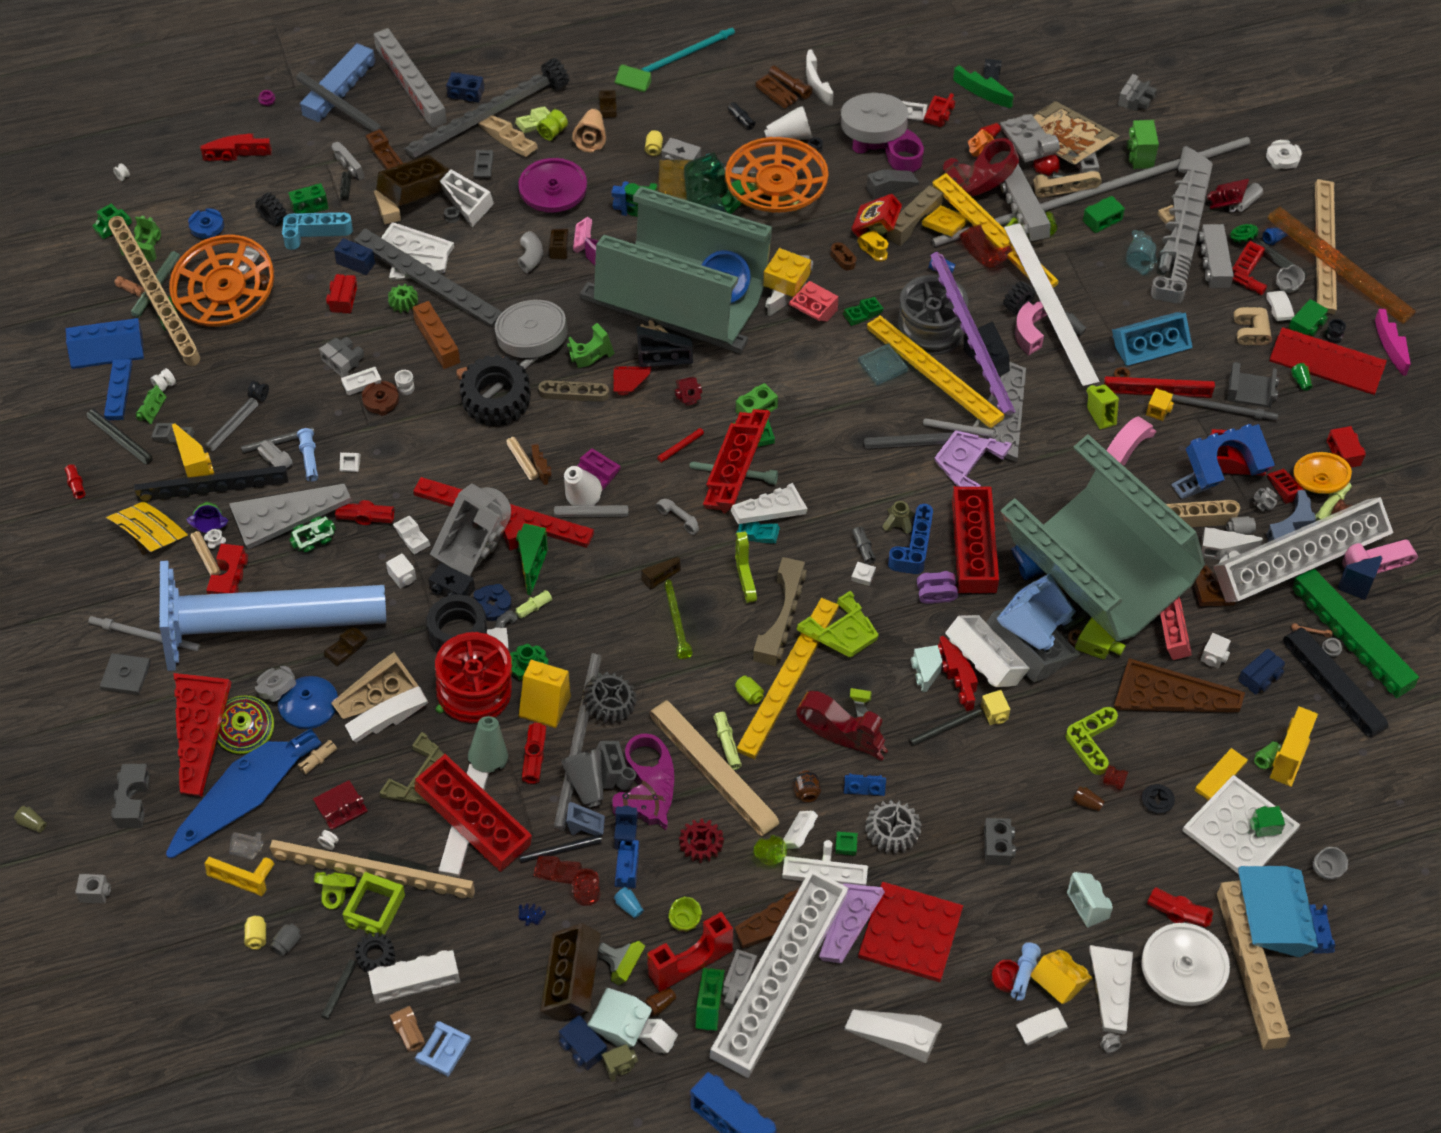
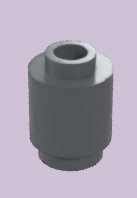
[270,924,301,956]

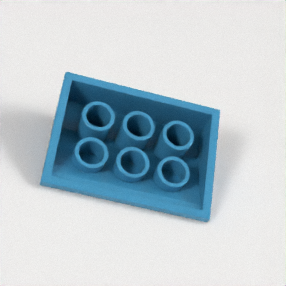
[1238,866,1318,957]

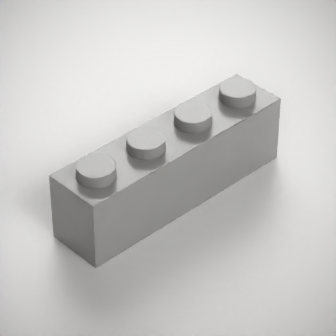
[1198,224,1233,288]

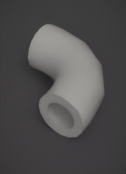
[517,231,543,273]

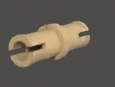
[297,740,337,775]

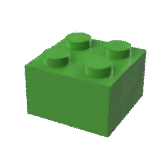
[1127,120,1159,169]

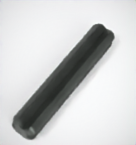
[367,851,428,872]

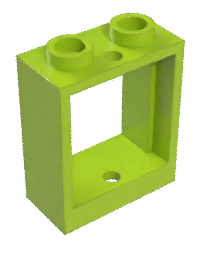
[343,872,405,937]

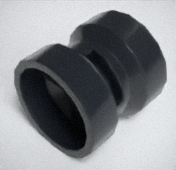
[1325,319,1346,344]

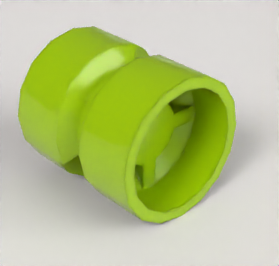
[537,109,568,141]

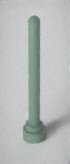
[689,462,778,485]

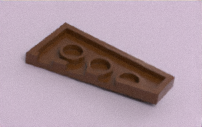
[735,885,801,949]

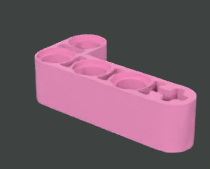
[1342,540,1418,574]

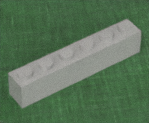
[1000,165,1050,241]

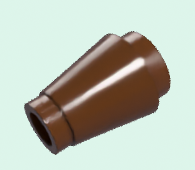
[1073,786,1105,811]
[643,988,676,1017]

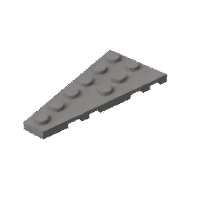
[973,362,1026,462]
[229,484,353,549]

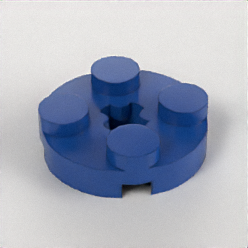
[189,208,224,239]

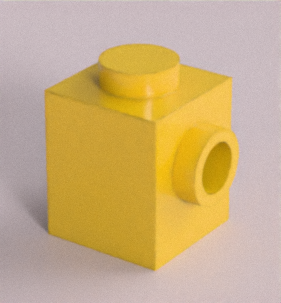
[1146,389,1174,421]

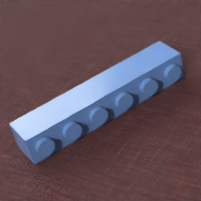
[300,44,375,122]

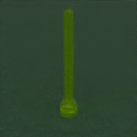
[665,580,693,659]

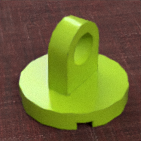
[314,872,357,909]

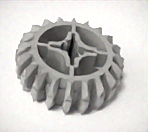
[865,800,921,855]

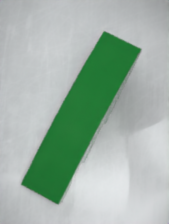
[953,65,1014,109]

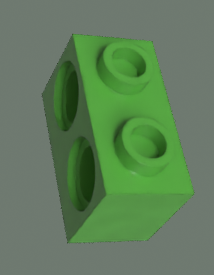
[736,383,778,415]

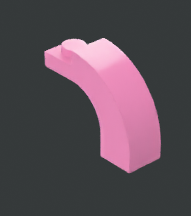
[1015,301,1047,355]
[1107,416,1156,465]

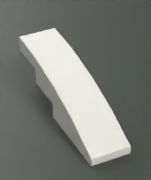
[345,686,429,743]

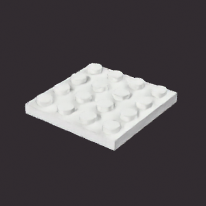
[1182,775,1300,874]

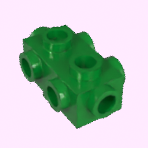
[289,516,336,553]

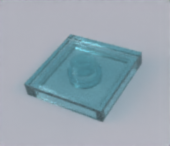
[858,344,908,385]

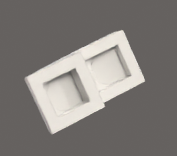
[1266,291,1294,321]
[393,516,430,554]
[1017,1008,1068,1046]

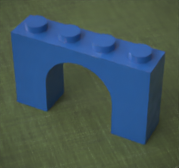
[1186,424,1275,490]

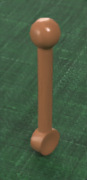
[1291,623,1332,638]

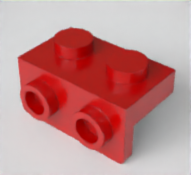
[923,93,956,127]

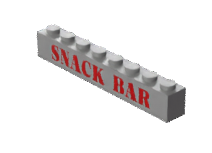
[374,28,447,128]

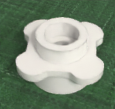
[204,529,226,549]

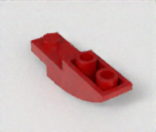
[200,134,272,161]
[938,636,978,711]

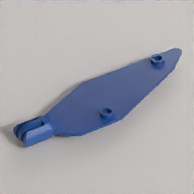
[166,729,322,858]

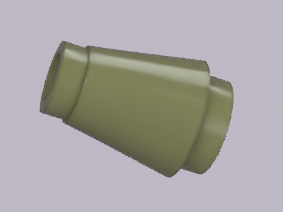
[14,806,47,833]

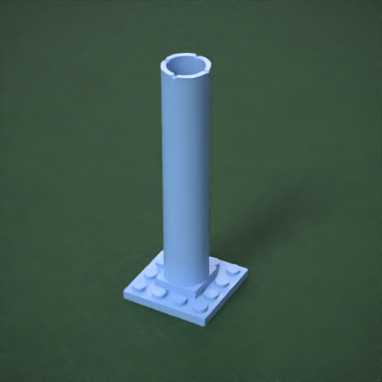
[160,561,386,671]

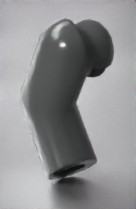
[494,610,518,628]

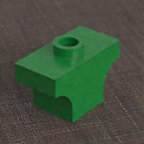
[92,203,132,239]

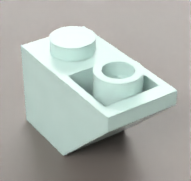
[911,645,942,692]

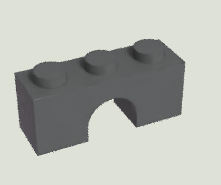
[111,764,150,828]

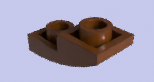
[531,444,552,485]

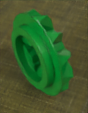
[1230,224,1259,243]

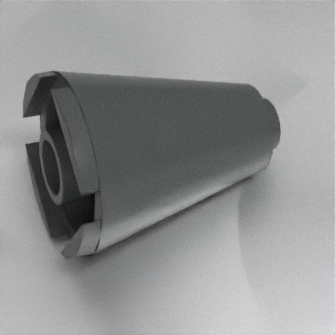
[561,749,604,808]

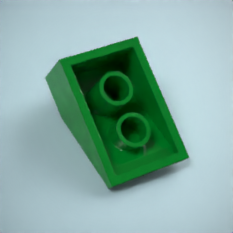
[516,523,548,596]

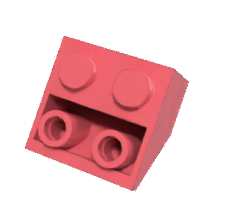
[789,281,839,321]

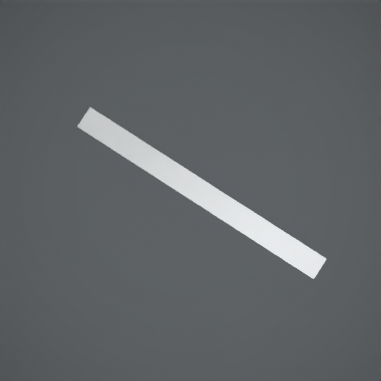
[1004,224,1100,386]

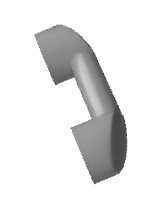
[655,499,699,535]

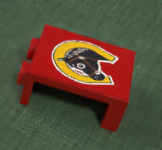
[851,194,902,238]

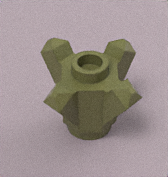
[882,501,915,534]

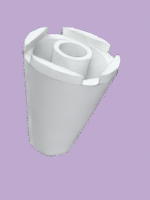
[764,106,812,140]
[564,466,602,506]

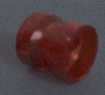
[1102,765,1129,790]

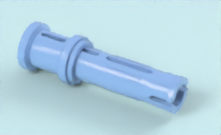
[297,428,318,482]
[1011,943,1041,1000]

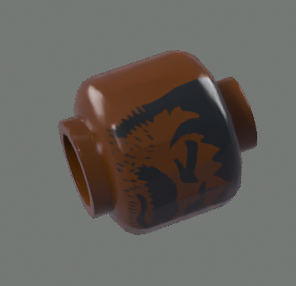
[793,771,821,803]

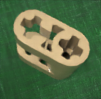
[1234,307,1272,345]

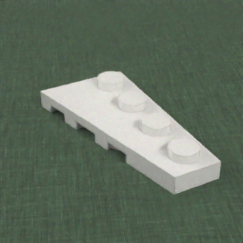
[1089,945,1133,1034]

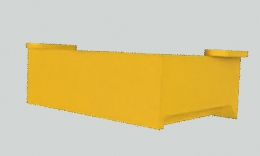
[1270,707,1318,787]

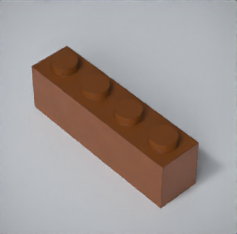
[412,301,460,369]

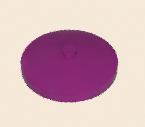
[519,158,587,212]

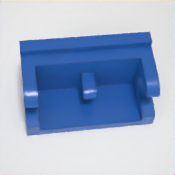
[615,840,639,888]
[1309,904,1335,954]

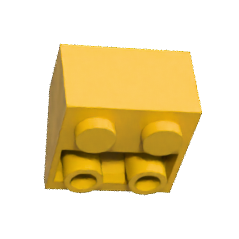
[1030,950,1092,1004]

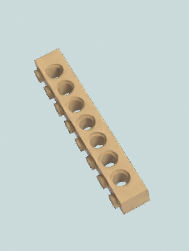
[1217,880,1290,1050]

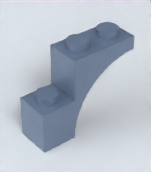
[1266,490,1316,542]

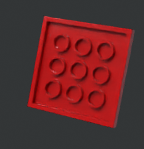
[858,882,963,983]

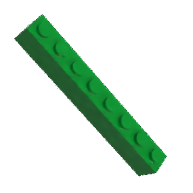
[1292,568,1419,698]

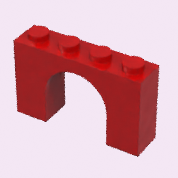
[647,912,733,992]

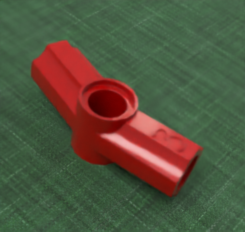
[1147,887,1213,927]

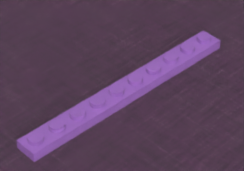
[930,252,1016,416]

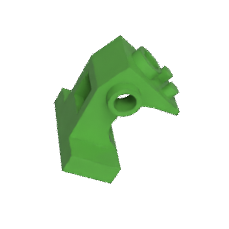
[119,215,161,262]
[567,323,615,368]

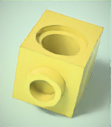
[981,690,1010,725]

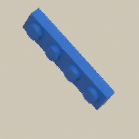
[104,359,132,420]

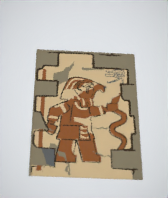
[1033,101,1119,165]

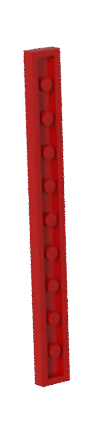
[413,477,594,548]

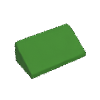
[615,65,651,92]

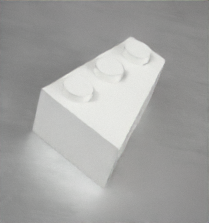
[440,170,494,228]

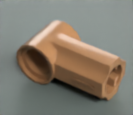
[390,1006,425,1052]

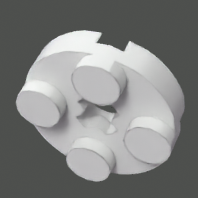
[1266,140,1302,169]

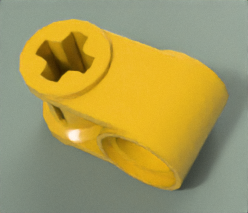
[858,229,888,262]

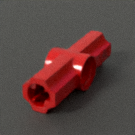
[335,500,395,525]
[522,723,547,784]

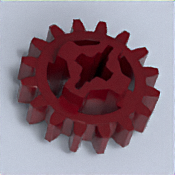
[679,818,724,863]

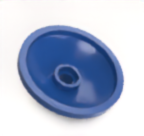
[702,250,751,303]
[278,676,338,729]

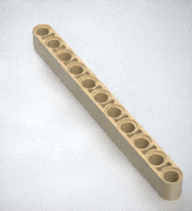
[108,216,200,366]

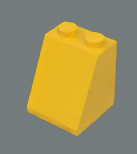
[519,660,571,728]

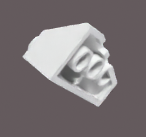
[845,1010,942,1063]

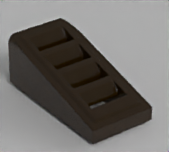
[549,229,569,259]
[641,557,681,590]

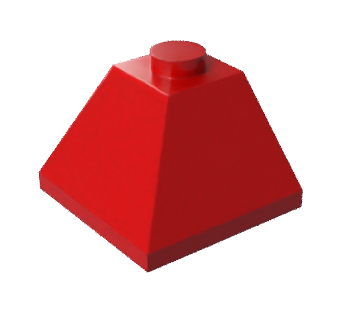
[614,366,651,395]

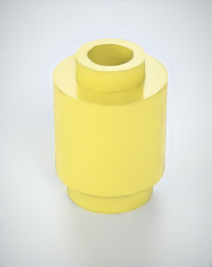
[645,131,663,156]
[244,916,266,950]

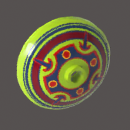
[217,696,274,755]

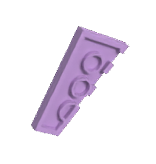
[819,883,884,963]

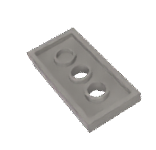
[1000,114,1060,162]

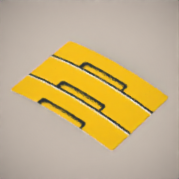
[106,502,188,552]

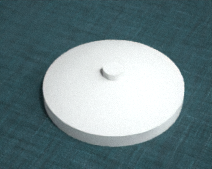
[1142,923,1230,1006]

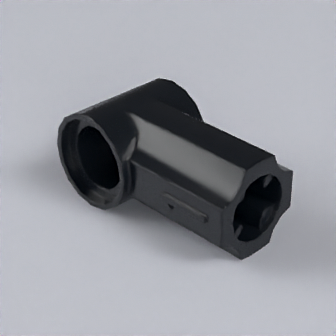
[984,59,1002,82]

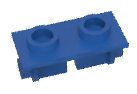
[844,773,886,796]

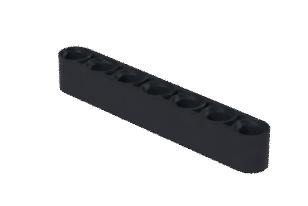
[1283,627,1389,738]

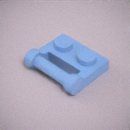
[415,1021,471,1077]

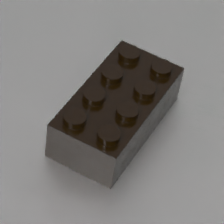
[376,155,450,206]
[540,923,601,1021]

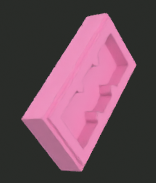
[573,217,592,253]

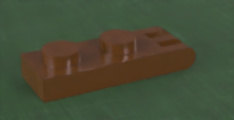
[756,74,798,109]

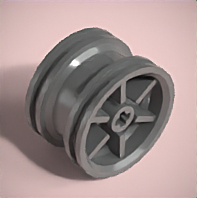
[897,275,968,356]

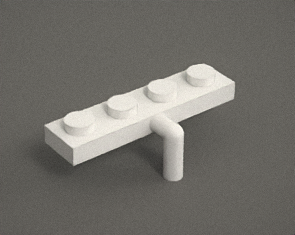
[782,840,868,886]

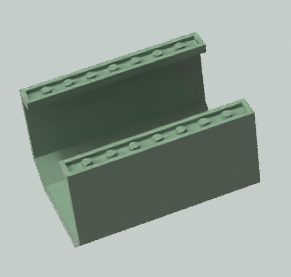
[594,186,772,345]
[1000,434,1205,641]

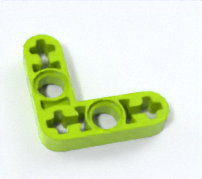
[735,531,757,603]
[1066,707,1118,775]

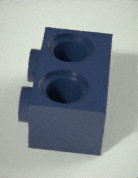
[446,72,485,103]

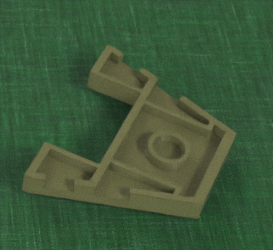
[379,732,453,805]

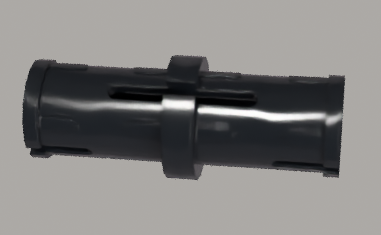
[728,102,756,130]

